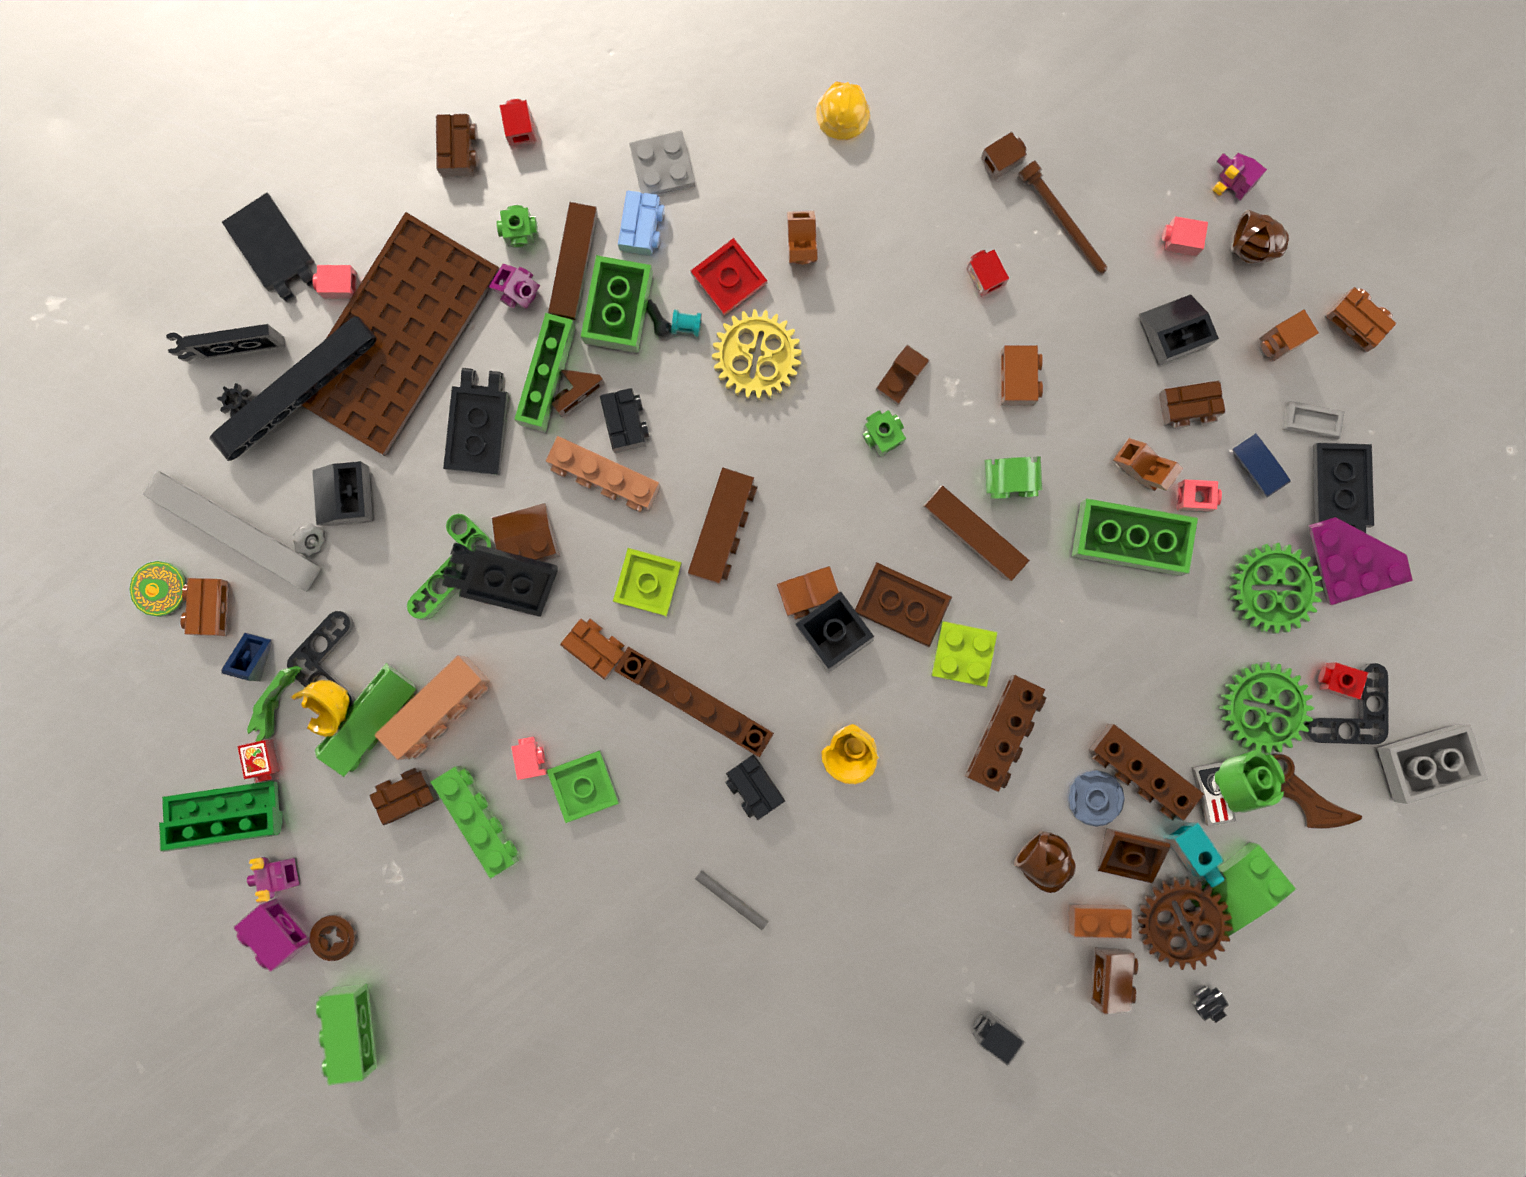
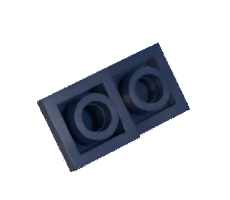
[1233,433,1291,498]

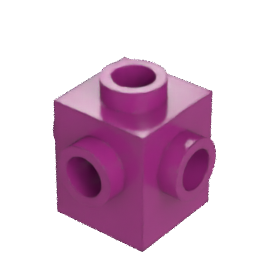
[489,264,540,309]

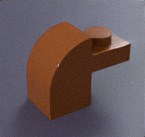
[787,211,818,264]
[1113,438,1183,491]

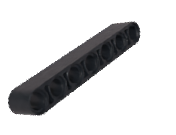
[209,316,377,461]

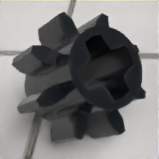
[217,383,252,417]
[1192,986,1229,1023]

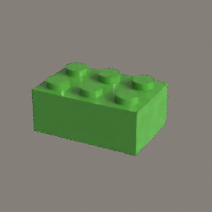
[581,255,653,353]
[316,983,376,1085]

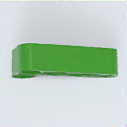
[407,514,495,620]

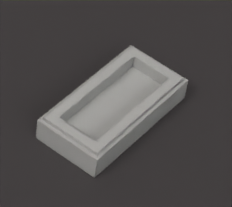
[1283,401,1345,440]

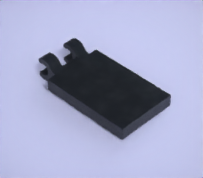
[222,192,314,302]
[166,324,285,362]
[443,368,509,475]
[1313,443,1374,533]
[442,543,558,617]

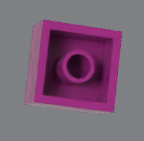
[233,898,310,972]

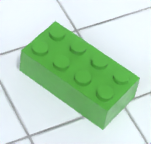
[1072,499,1198,576]

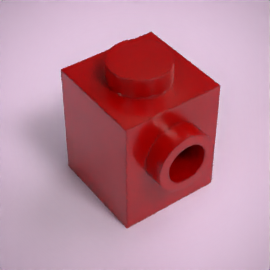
[1318,662,1368,700]

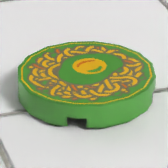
[129,561,187,617]

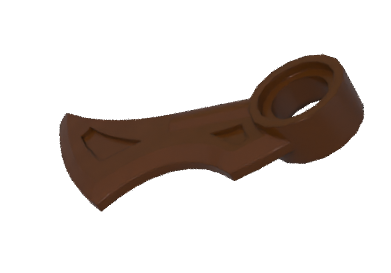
[1271,753,1362,829]

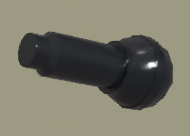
[646,299,672,338]

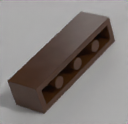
[688,467,758,585]

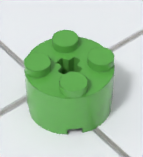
[984,456,1042,499]
[1214,750,1285,812]

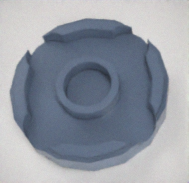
[1067,770,1125,827]

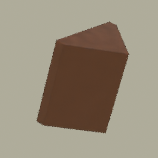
[1098,828,1170,883]

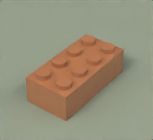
[374,655,490,760]

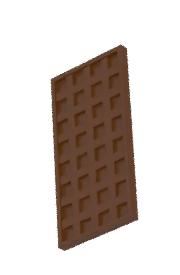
[301,212,500,456]

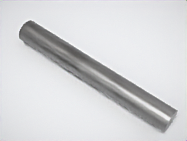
[695,870,769,930]

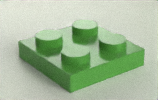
[547,750,619,823]

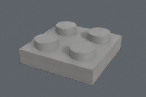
[629,130,695,195]

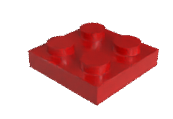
[690,238,767,316]

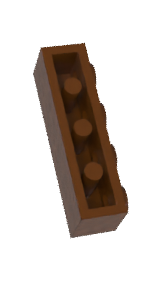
[964,675,1046,792]
[1089,724,1204,821]

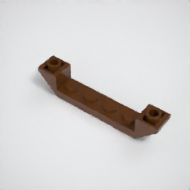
[614,646,774,758]

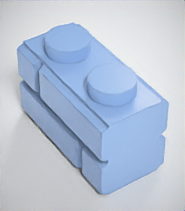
[618,190,664,256]

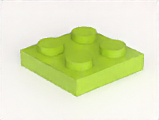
[613,548,682,617]
[931,621,997,687]

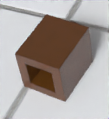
[981,132,1027,180]

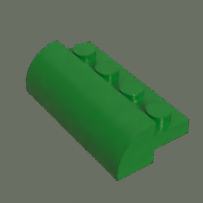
[159,780,283,852]

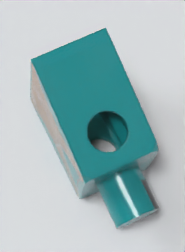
[1164,822,1226,888]

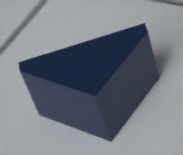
[221,633,271,682]

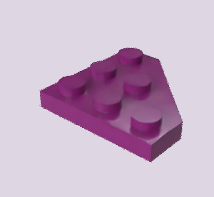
[1308,517,1413,605]

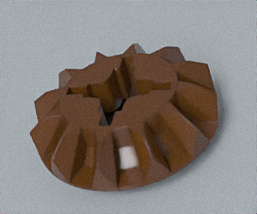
[309,915,356,961]

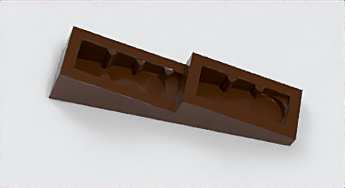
[548,202,598,320]
[923,485,1030,581]

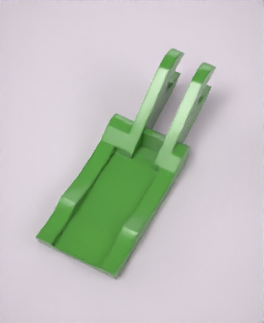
[247,666,303,741]

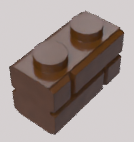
[436,114,478,177]
[1159,381,1225,429]
[370,767,439,826]

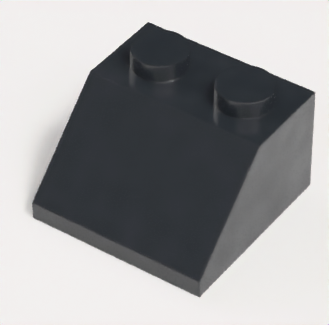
[795,591,874,673]

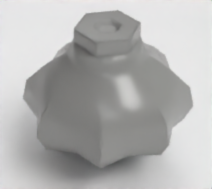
[292,523,325,557]

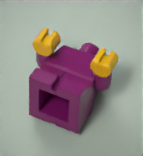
[1213,153,1267,201]
[247,857,299,903]

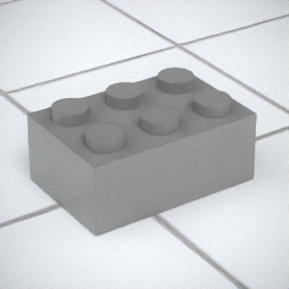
[1377,724,1488,804]

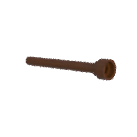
[1018,160,1107,274]

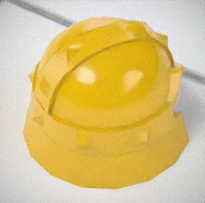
[816,82,870,140]
[291,680,349,737]
[822,724,879,784]

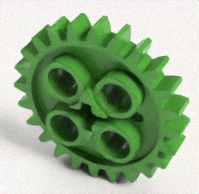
[1229,543,1323,634]
[1220,662,1314,754]

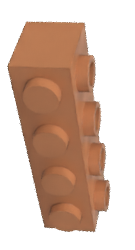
[546,436,661,512]

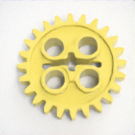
[712,309,802,400]

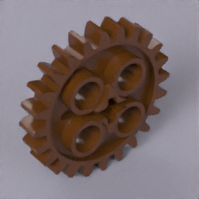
[1137,876,1233,970]

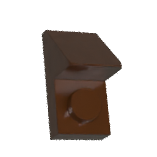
[876,345,930,405]
[552,369,605,417]

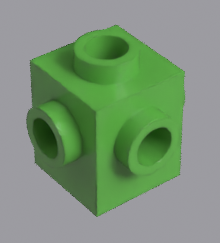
[496,205,538,248]
[862,410,906,457]

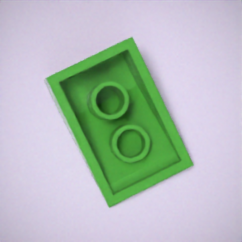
[1189,842,1296,936]

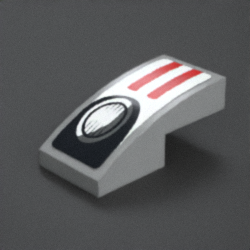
[1193,763,1236,826]

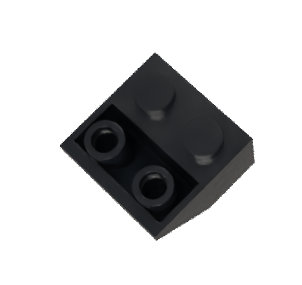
[1139,294,1219,365]
[312,461,373,526]

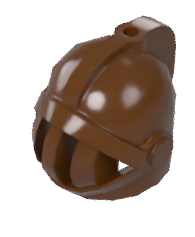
[1231,210,1289,264]
[1014,830,1076,893]

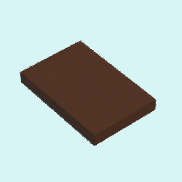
[855,562,952,648]

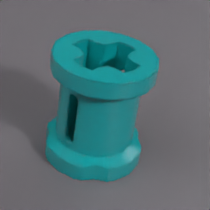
[671,309,702,337]

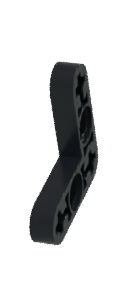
[287,611,355,710]
[1303,663,1389,744]

